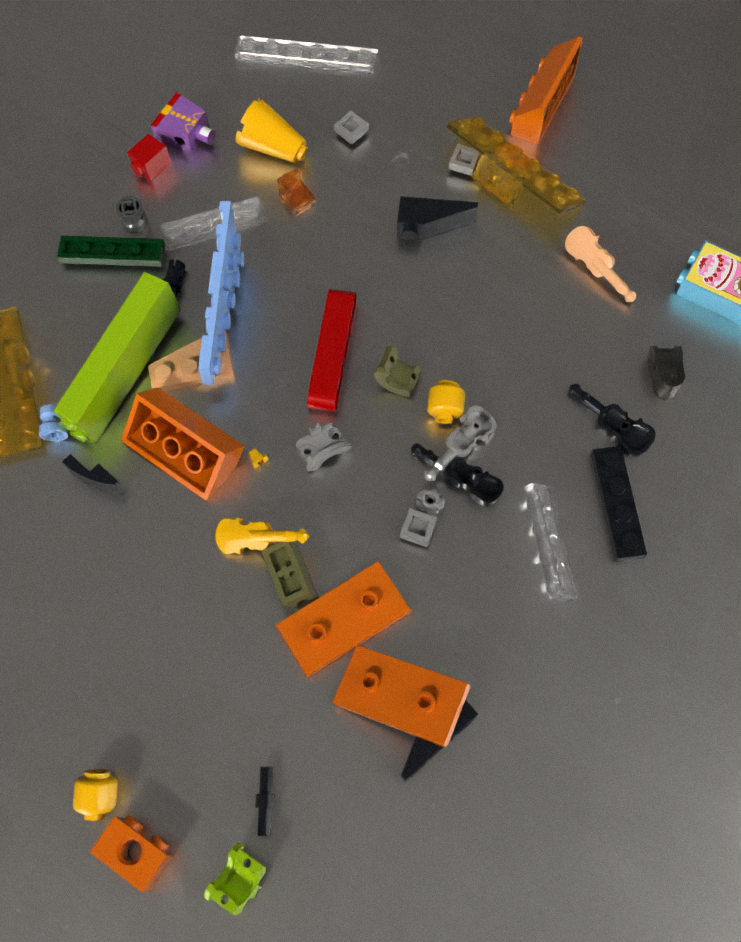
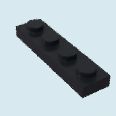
[591,446,647,562]

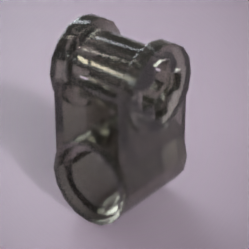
[648,345,685,400]

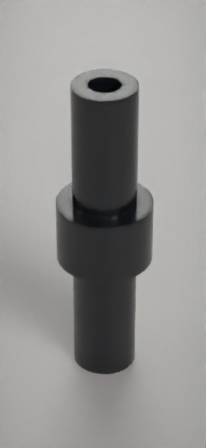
[255,767,275,836]

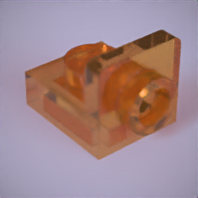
[277,168,316,216]

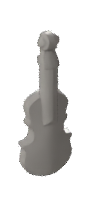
[424,406,496,481]

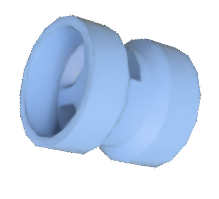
[39,404,68,441]

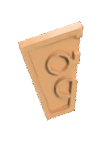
[148,331,234,392]

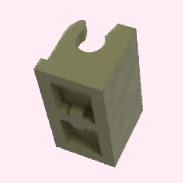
[261,542,319,608]

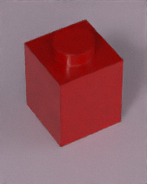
[127,134,171,181]

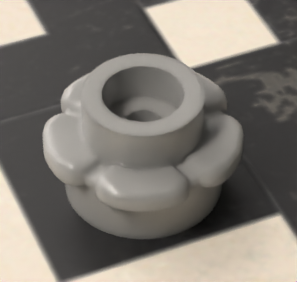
[416,488,445,515]

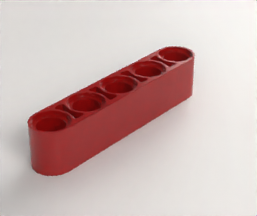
[307,289,357,412]

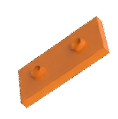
[276,561,411,678]
[332,645,471,748]

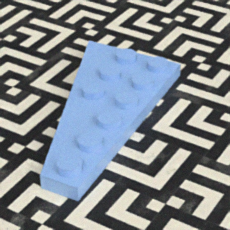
[198,201,244,385]

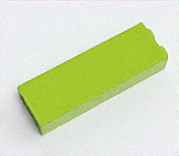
[53,272,181,443]

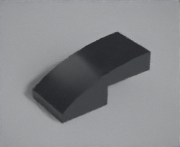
[62,454,125,495]

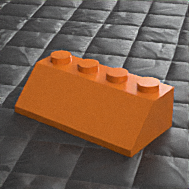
[509,36,583,145]
[120,387,244,501]

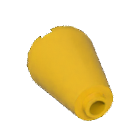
[235,98,308,163]

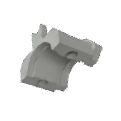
[296,422,352,471]

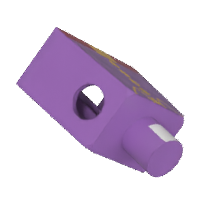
[150,92,215,152]

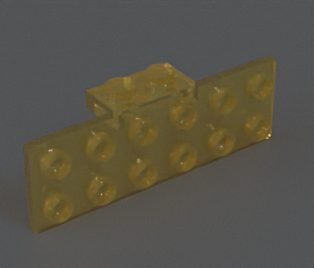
[446,116,586,214]
[0,307,43,460]

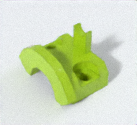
[204,842,266,916]

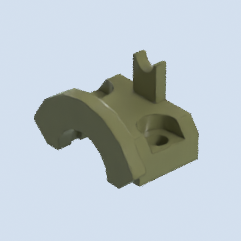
[374,345,422,397]

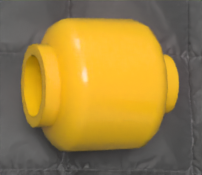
[427,380,465,424]
[73,769,118,821]

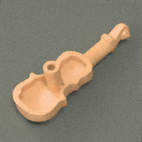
[565,225,636,302]

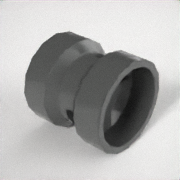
[116,196,148,233]

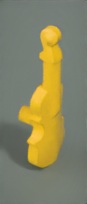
[215,517,309,554]

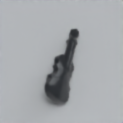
[569,383,656,456]
[411,443,504,507]

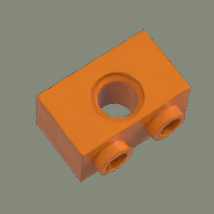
[90,815,174,892]

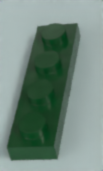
[57,235,166,267]

